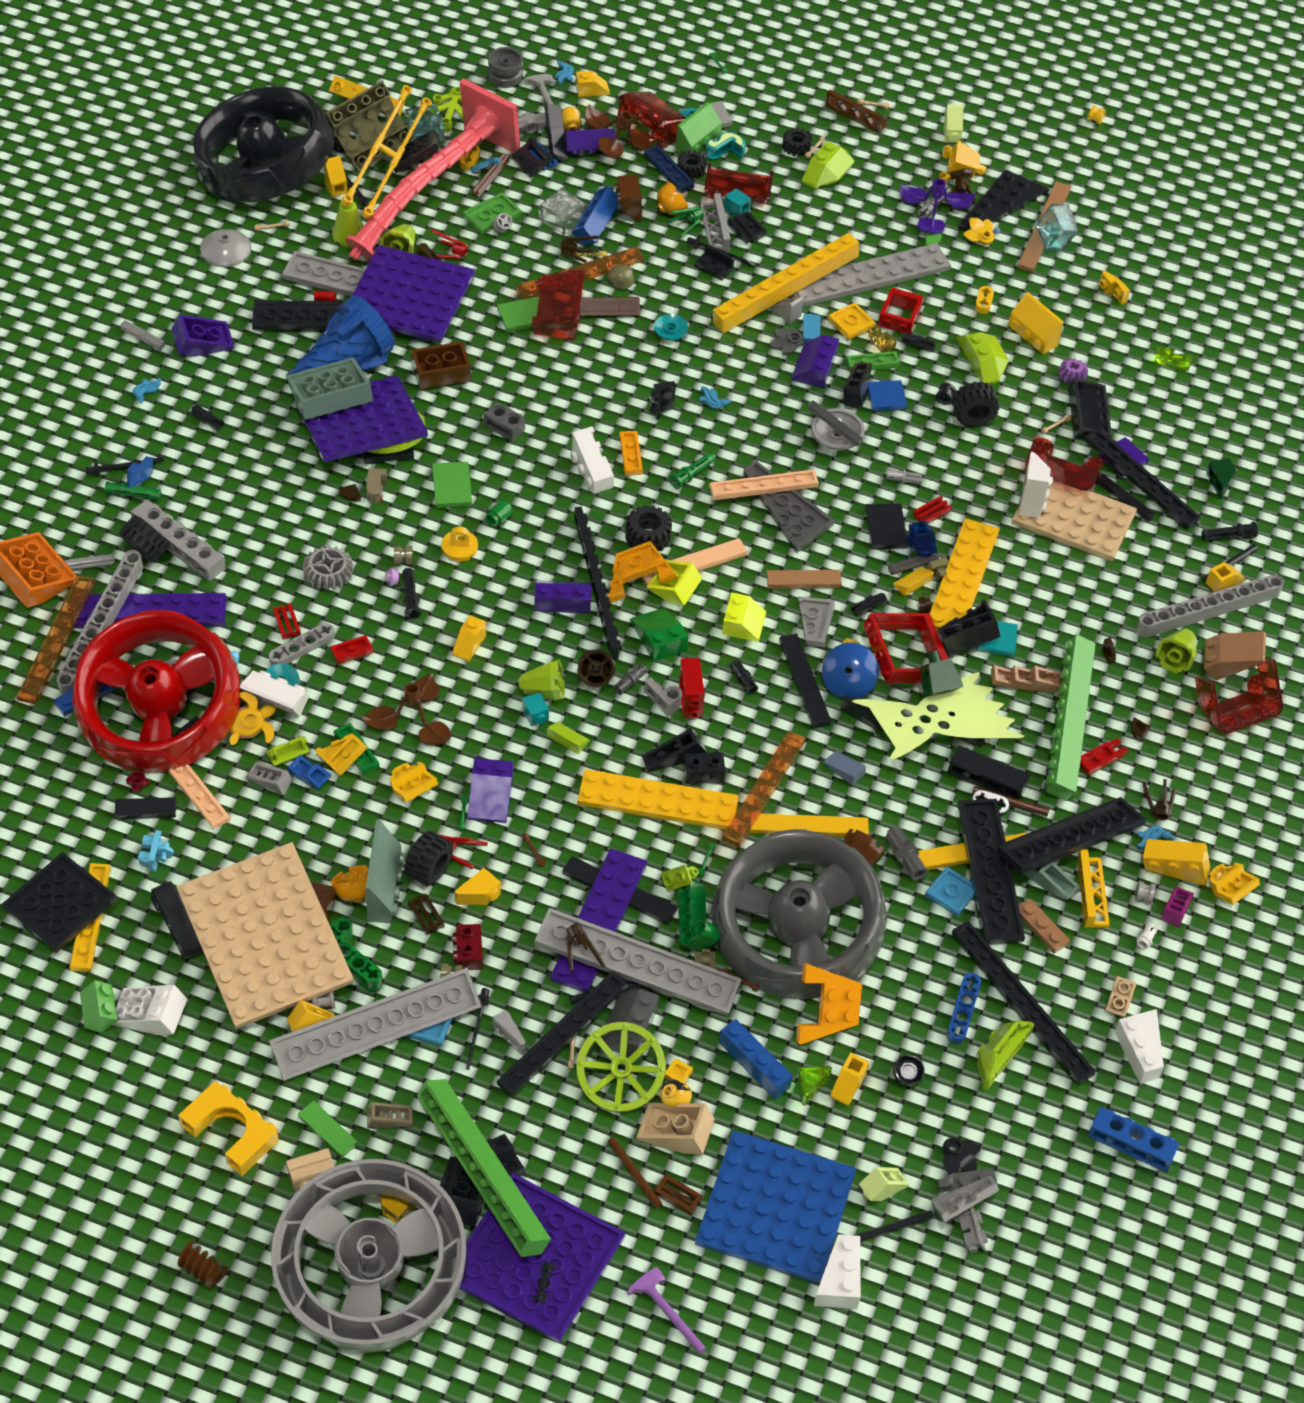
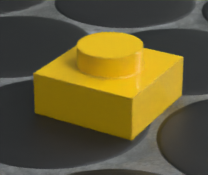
[665,1058,693,1083]

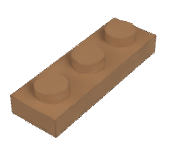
[1019,899,1070,954]

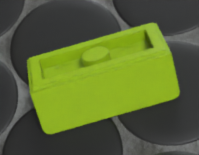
[547,722,590,754]

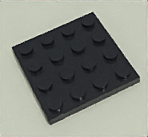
[1,852,118,953]

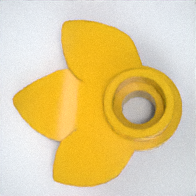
[963,218,995,245]

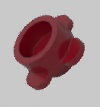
[126,771,150,792]

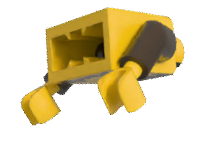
[939,141,986,184]

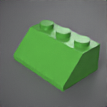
[676,102,722,154]

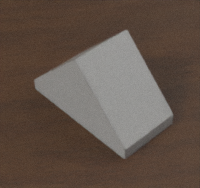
[771,296,804,324]

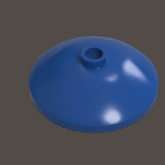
[822,643,879,698]

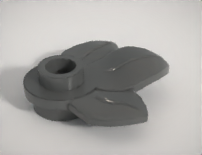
[769,329,803,354]

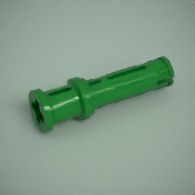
[669,452,716,489]

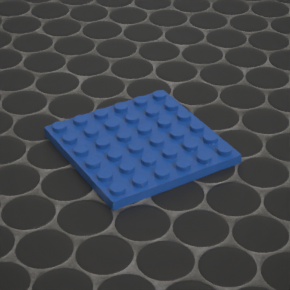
[695,1130,856,1285]

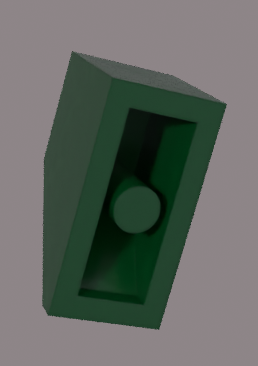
[1206,458,1236,499]

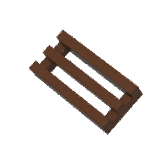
[654,1174,703,1216]

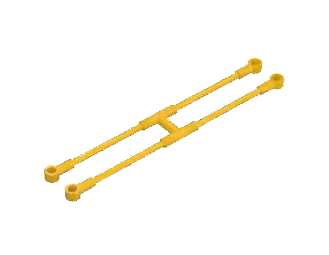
[341,85,431,219]

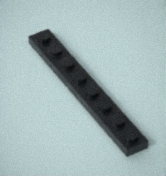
[1084,427,1201,530]
[497,971,627,1097]

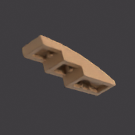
[990,665,1062,692]

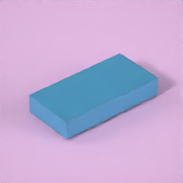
[803,314,821,343]

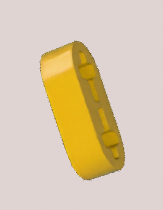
[460,145,480,171]
[975,286,994,314]

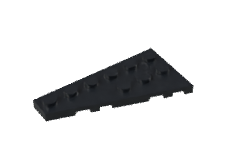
[958,169,1049,232]

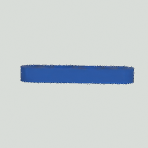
[947,973,981,1044]

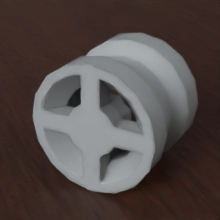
[492,213,513,233]
[1135,881,1156,904]

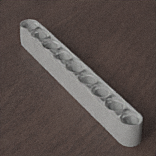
[56,550,143,694]
[1136,574,1284,638]

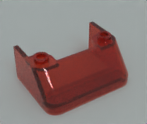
[704,163,774,204]
[1194,657,1283,734]

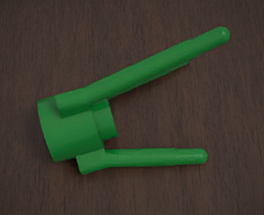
[668,206,704,238]

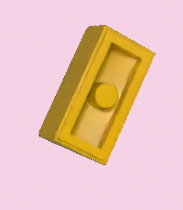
[893,567,934,596]

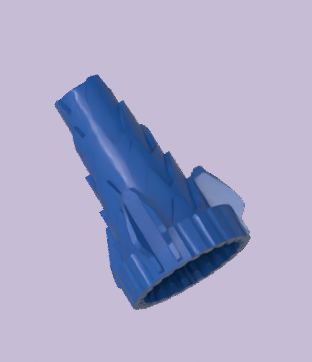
[286,295,395,375]

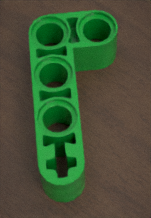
[678,879,720,952]
[330,917,383,993]

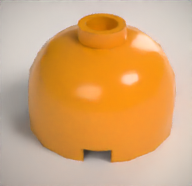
[657,182,688,216]
[331,865,369,903]

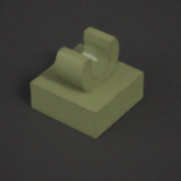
[926,557,949,580]
[694,949,716,969]

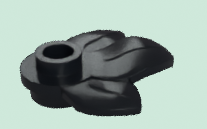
[942,1137,981,1174]

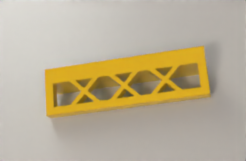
[1077,849,1110,928]

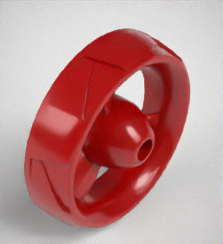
[72,610,242,773]

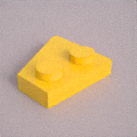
[315,733,367,776]

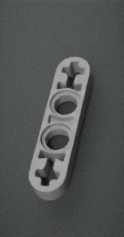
[269,623,335,666]

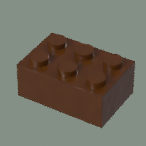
[411,341,471,389]

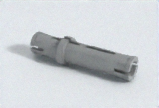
[918,184,951,218]

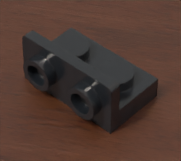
[694,244,734,281]
[649,381,676,420]

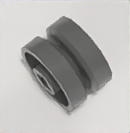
[488,47,523,87]

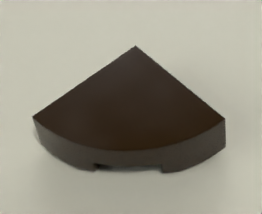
[338,484,361,502]
[1101,637,1116,664]
[1131,717,1151,742]

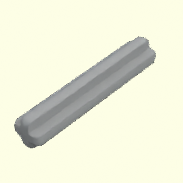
[120,320,165,350]
[58,554,114,570]

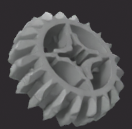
[303,545,353,591]

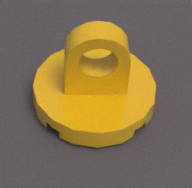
[441,527,478,562]

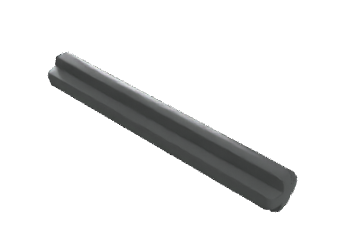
[807,400,863,446]

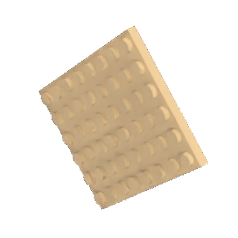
[176,842,354,1029]

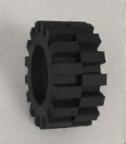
[782,127,812,157]
[677,150,707,180]

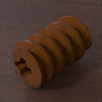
[178,1241,228,1288]

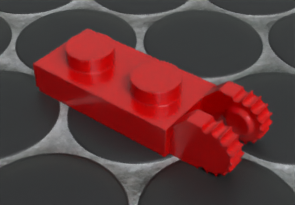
[1080,739,1129,776]

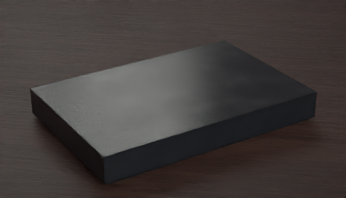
[865,503,908,549]

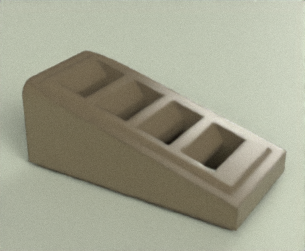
[367,1102,413,1128]

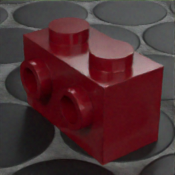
[452,924,483,970]

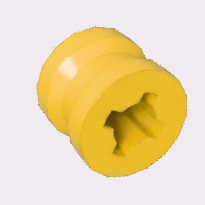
[1087,105,1106,125]

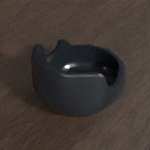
[893,1054,925,1086]

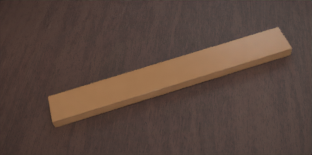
[1018,181,1071,273]

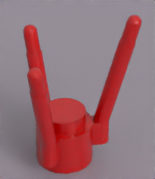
[430,229,468,260]
[440,835,488,869]

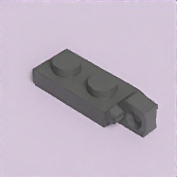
[936,1168,998,1193]

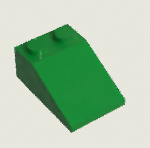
[630,608,688,662]

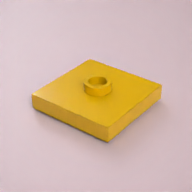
[828,303,876,340]

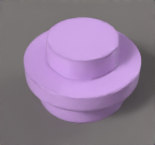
[385,567,399,586]

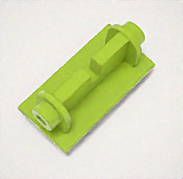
[266,736,310,767]
[661,864,699,892]

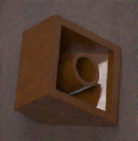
[614,174,642,222]

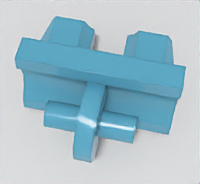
[138,830,174,872]

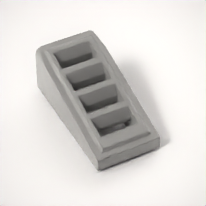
[246,762,292,794]
[492,1010,526,1055]

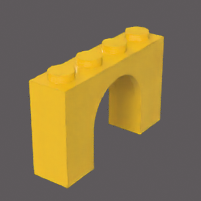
[178,1081,279,1176]

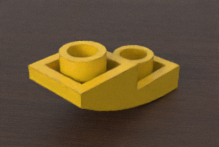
[1099,271,1130,304]

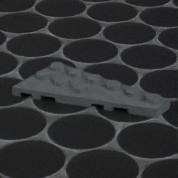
[743,461,835,553]

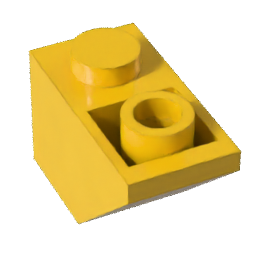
[324,156,347,197]
[1206,562,1246,592]
[830,1053,870,1106]
[380,1194,416,1224]

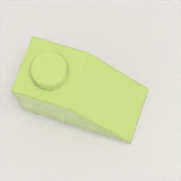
[943,105,963,142]
[859,1167,910,1201]

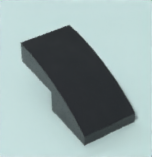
[487,1133,525,1176]

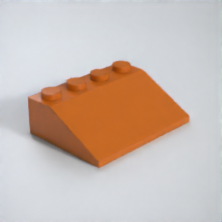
[0,532,79,608]

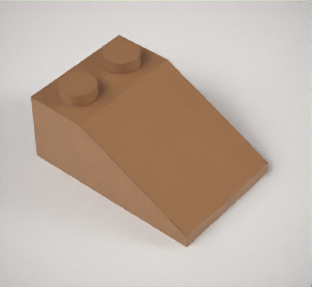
[1204,631,1266,681]

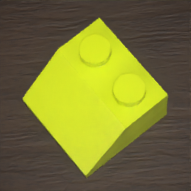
[647,560,702,605]
[722,592,766,642]

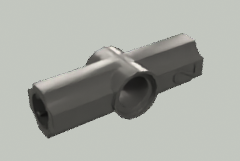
[885,826,928,881]

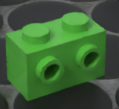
[80,980,117,1033]

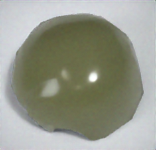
[608,264,634,289]

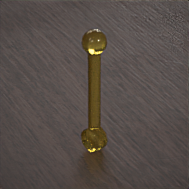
[573,250,608,257]

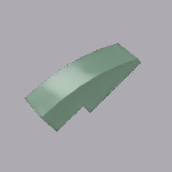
[1024,862,1080,900]

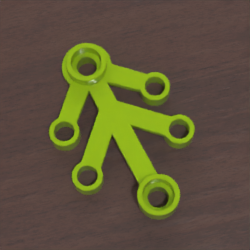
[429,86,463,133]

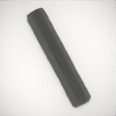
[888,551,940,575]

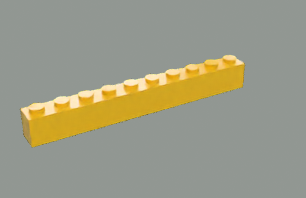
[713,233,859,333]

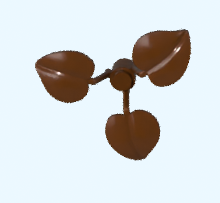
[585,104,657,158]
[362,673,451,745]

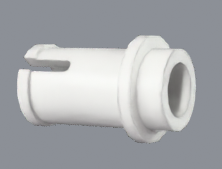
[1136,923,1158,949]

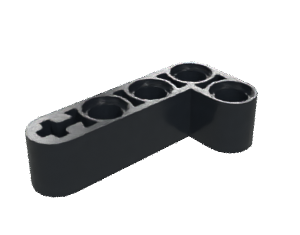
[150,881,203,960]

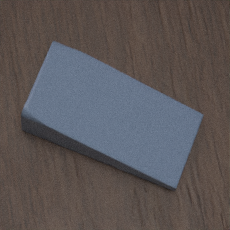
[823,751,866,786]

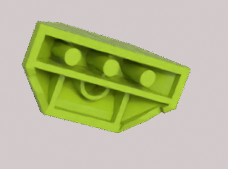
[801,141,854,189]
[956,332,1009,385]
[977,1021,1034,1091]

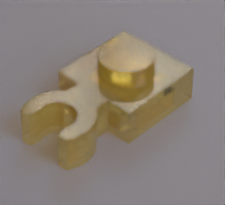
[868,325,897,353]

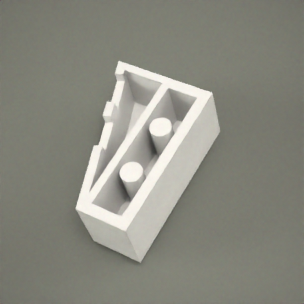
[570,427,614,494]
[1114,1009,1164,1084]
[814,1235,861,1309]

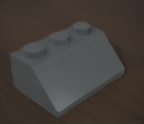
[598,989,659,1057]

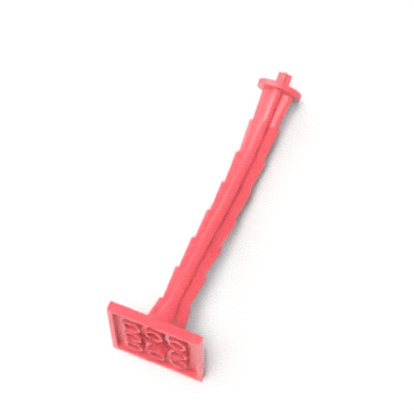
[345,78,520,261]

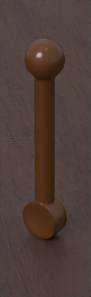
[522,833,546,867]
[721,968,759,991]

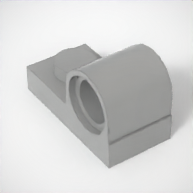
[644,677,682,717]

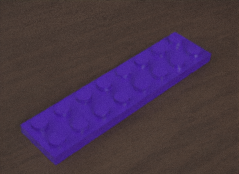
[71,593,226,629]
[550,848,647,993]

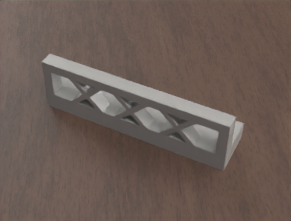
[700,193,731,252]

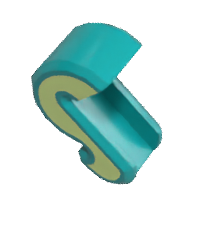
[705,132,745,160]

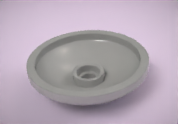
[200,229,252,267]
[812,408,865,450]

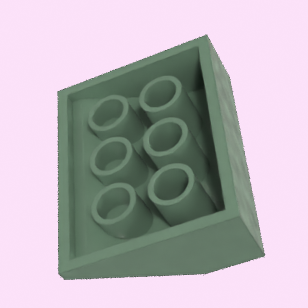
[286,357,373,420]
[366,820,405,924]

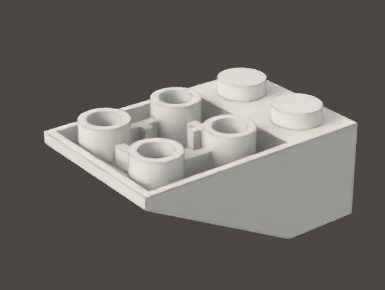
[112,985,187,1035]

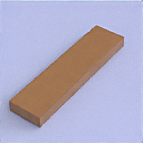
[766,570,842,589]

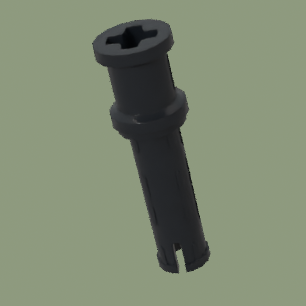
[1201,521,1258,541]
[402,568,421,619]

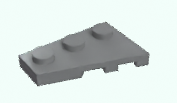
[798,596,835,647]
[931,1175,999,1222]

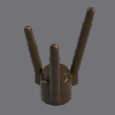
[949,176,976,212]
[561,235,599,263]
[416,243,443,261]
[1142,779,1176,821]
[565,923,606,971]

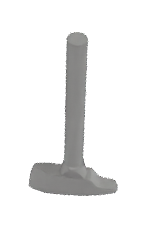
[523,74,554,105]

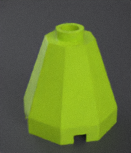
[380,224,415,254]
[1155,629,1196,674]
[519,660,565,700]

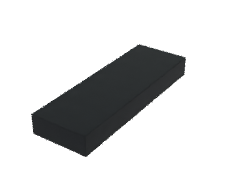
[115,797,176,819]

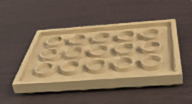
[1011,476,1137,562]

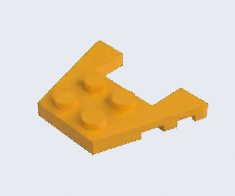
[607,541,678,603]
[796,963,862,1044]

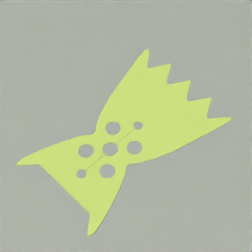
[852,673,1024,759]

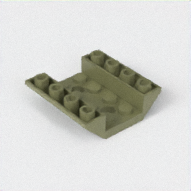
[326,80,415,172]

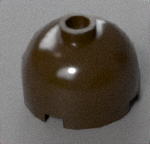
[577,649,616,687]

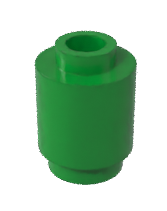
[486,500,512,526]

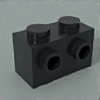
[683,752,725,784]

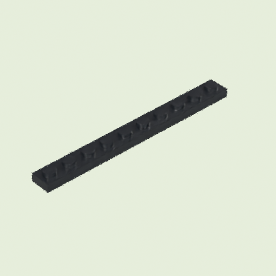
[574,506,622,660]
[952,921,1096,1085]

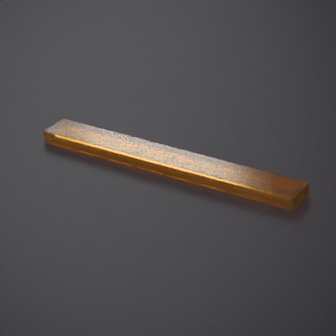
[516,247,644,300]
[17,575,96,705]
[722,731,806,848]

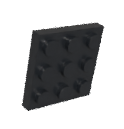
[392,129,439,173]

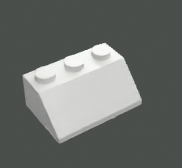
[1018,452,1053,518]
[239,670,309,717]

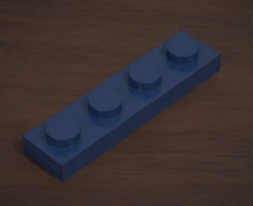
[644,145,694,193]

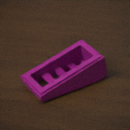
[1161,886,1194,927]

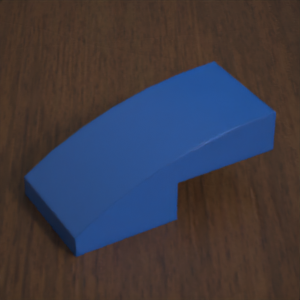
[127,456,153,487]
[287,755,332,790]

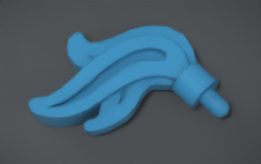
[556,61,574,86]
[470,157,500,172]
[132,378,161,403]
[699,386,732,409]
[1137,825,1174,850]

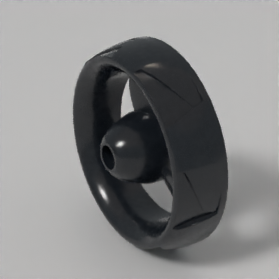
[193,86,334,202]

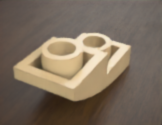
[1105,976,1137,1018]

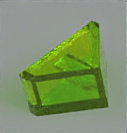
[798,1065,832,1106]

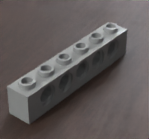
[131,499,226,582]

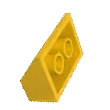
[1008,292,1064,355]

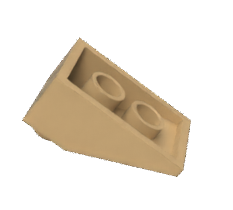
[636,1103,715,1154]

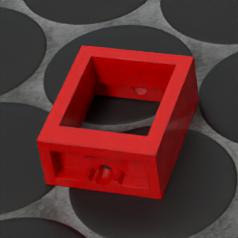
[878,287,924,334]
[678,658,705,719]

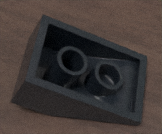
[440,1156,483,1225]

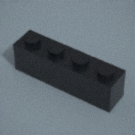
[947,745,1030,800]

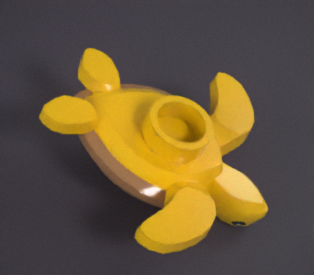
[228,692,276,745]

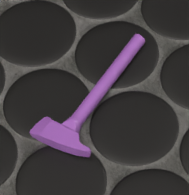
[627,1267,706,1354]

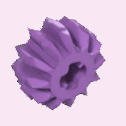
[1058,358,1088,384]

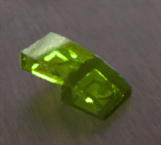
[1154,348,1193,371]

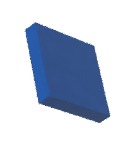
[868,380,907,411]

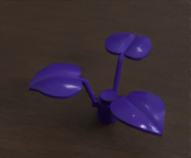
[900,179,976,234]

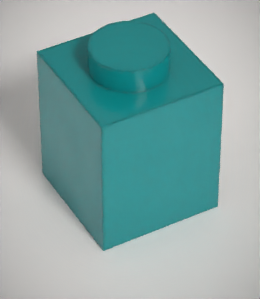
[724,189,751,216]
[522,692,549,726]

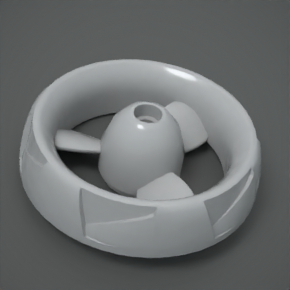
[271,1159,466,1352]

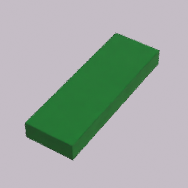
[333,723,380,775]

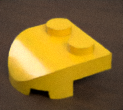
[389,762,438,803]
[1210,863,1260,905]

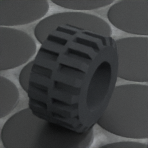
[952,381,1000,427]
[625,505,672,551]
[119,515,170,562]
[404,830,453,886]

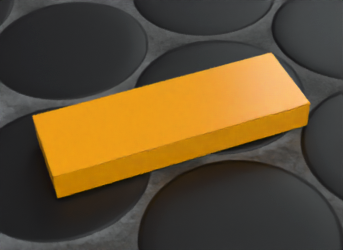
[619,431,643,476]

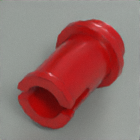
[314,290,337,301]

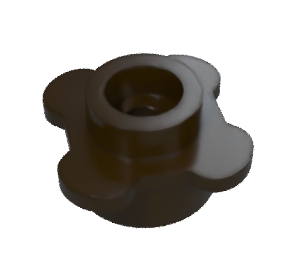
[918,592,932,613]

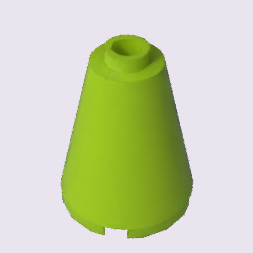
[332,201,364,247]

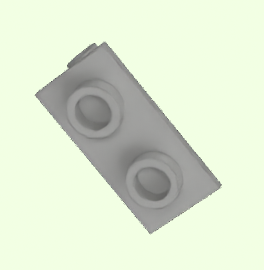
[958,1206,988,1253]

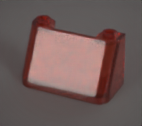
[618,91,686,150]
[531,269,585,341]
[1025,436,1106,491]

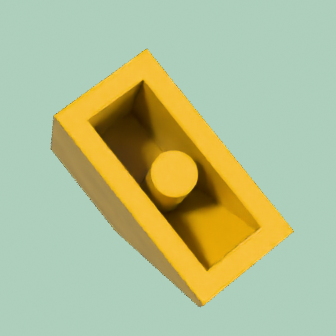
[576,71,610,98]
[452,615,486,662]
[455,868,501,905]
[287,1000,335,1032]

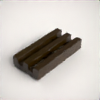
[408,893,445,936]

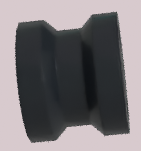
[935,383,956,405]

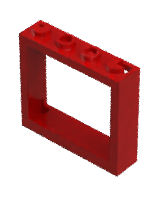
[863,613,948,684]

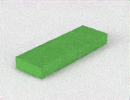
[846,351,900,373]
[298,1101,357,1158]

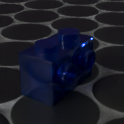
[907,520,938,557]

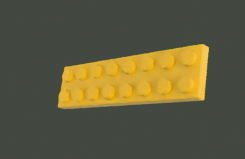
[930,518,1000,631]
[577,769,739,831]

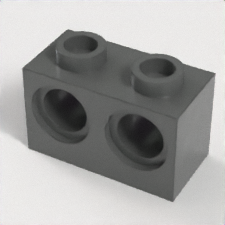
[484,402,526,442]

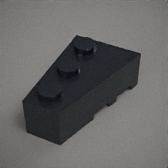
[938,599,1001,656]

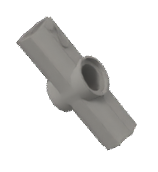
[518,112,547,134]

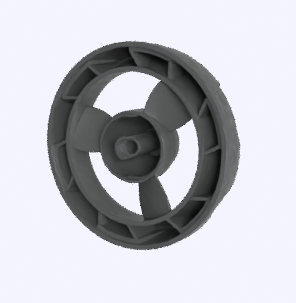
[712,829,887,999]

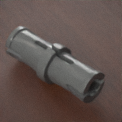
[613,663,648,695]

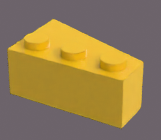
[1143,839,1211,886]

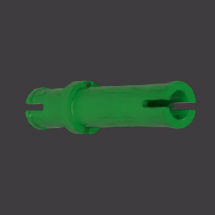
[104,481,161,501]

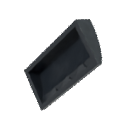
[1068,378,1112,439]

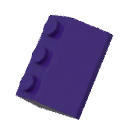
[564,128,615,155]
[791,335,839,389]
[534,580,591,614]

